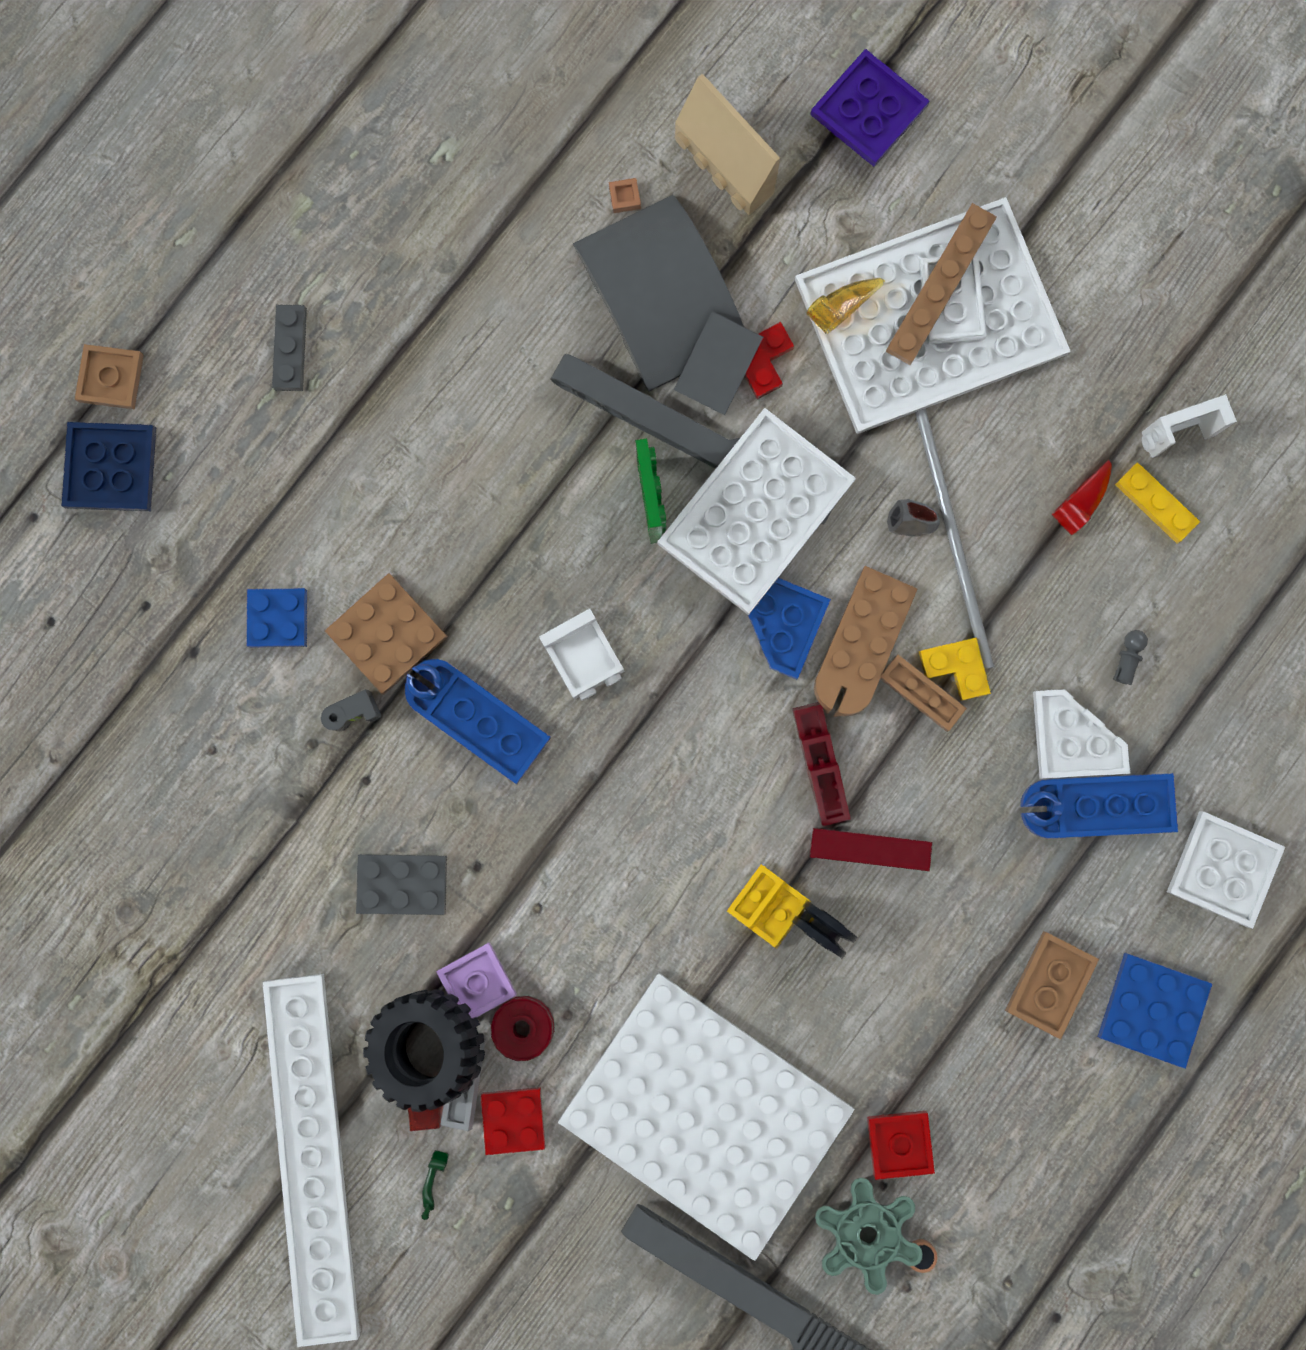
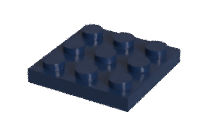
[61,422,156,512]

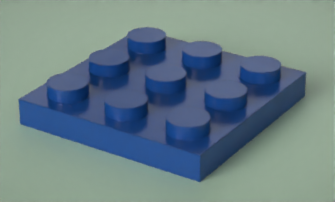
[1097,953,1212,1069]

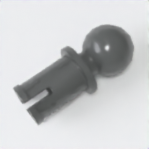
[1113,630,1148,685]

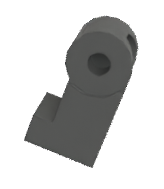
[321,689,382,731]

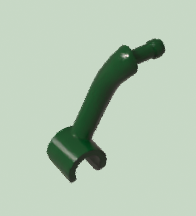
[421,1150,449,1220]

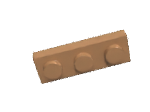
[880,654,967,732]

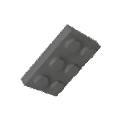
[356,854,447,915]

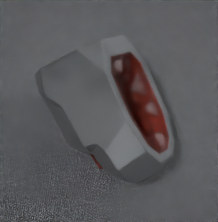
[887,499,940,536]

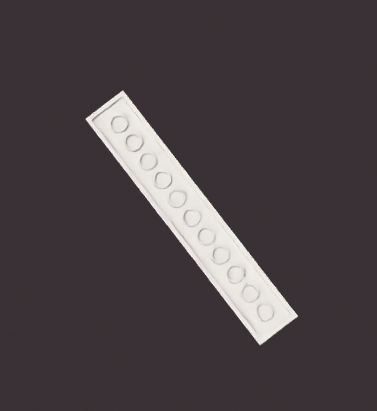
[263,974,360,1347]

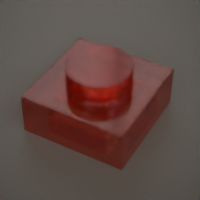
[408,1107,441,1131]

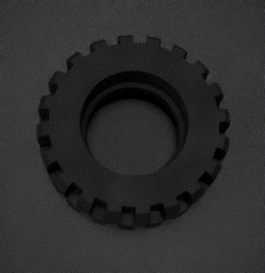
[363,990,485,1112]

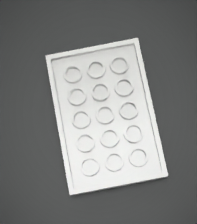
[657,408,856,615]

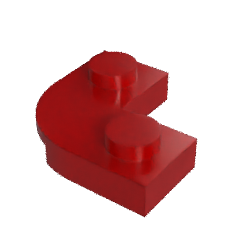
[744,322,794,400]

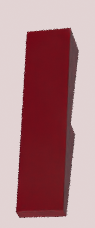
[810,828,933,871]

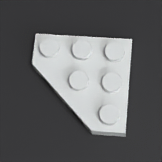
[1033,689,1130,779]

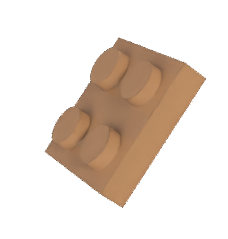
[75,344,144,410]

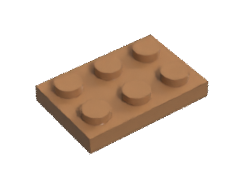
[1005,931,1099,1039]

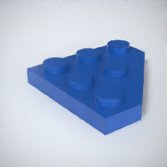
[747,578,831,680]

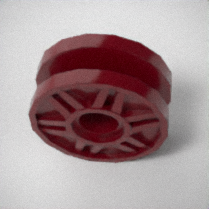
[491,996,555,1061]

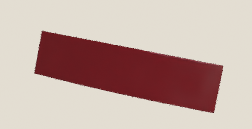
[792,702,851,826]

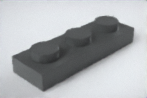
[272,304,307,391]

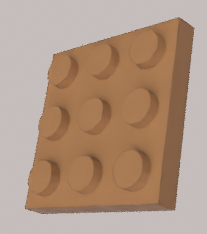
[325,573,448,695]

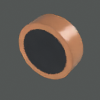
[910,1239,937,1273]

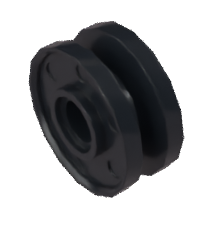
[791,900,858,959]

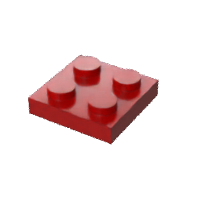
[481,1087,546,1155]
[867,1111,935,1180]

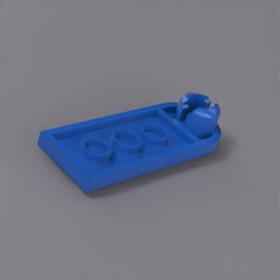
[405,659,551,784]
[1020,773,1178,838]

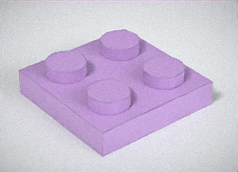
[436,942,517,1018]

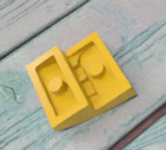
[727,864,811,949]

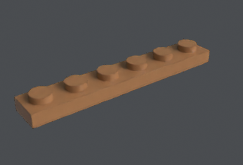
[886,203,997,366]

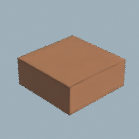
[609,178,641,213]

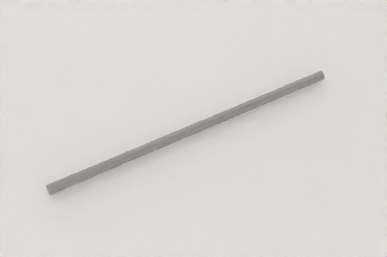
[915,408,994,669]

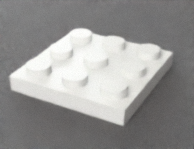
[1167,811,1285,929]

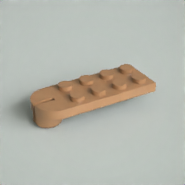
[814,566,918,717]

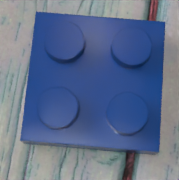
[247,588,307,648]

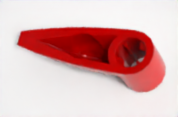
[1051,460,1112,535]

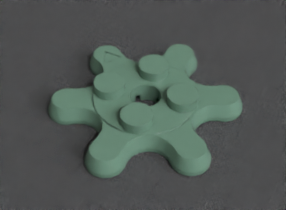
[815,1178,923,1295]

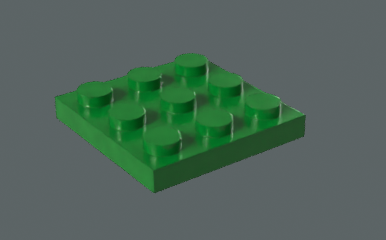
[635,438,667,544]

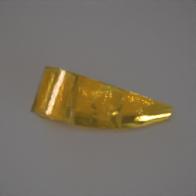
[806,278,885,334]

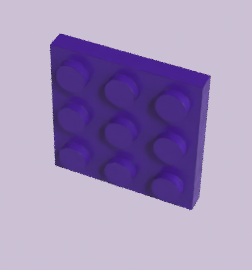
[810,49,930,167]

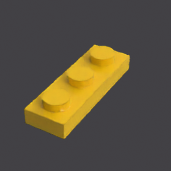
[1115,462,1200,544]

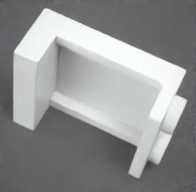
[1142,394,1237,458]
[539,609,625,701]

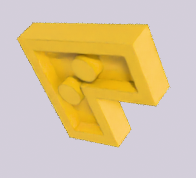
[919,637,991,701]

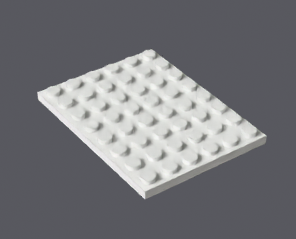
[795,197,1071,434]
[558,972,855,1261]

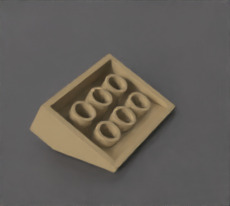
[675,74,780,215]

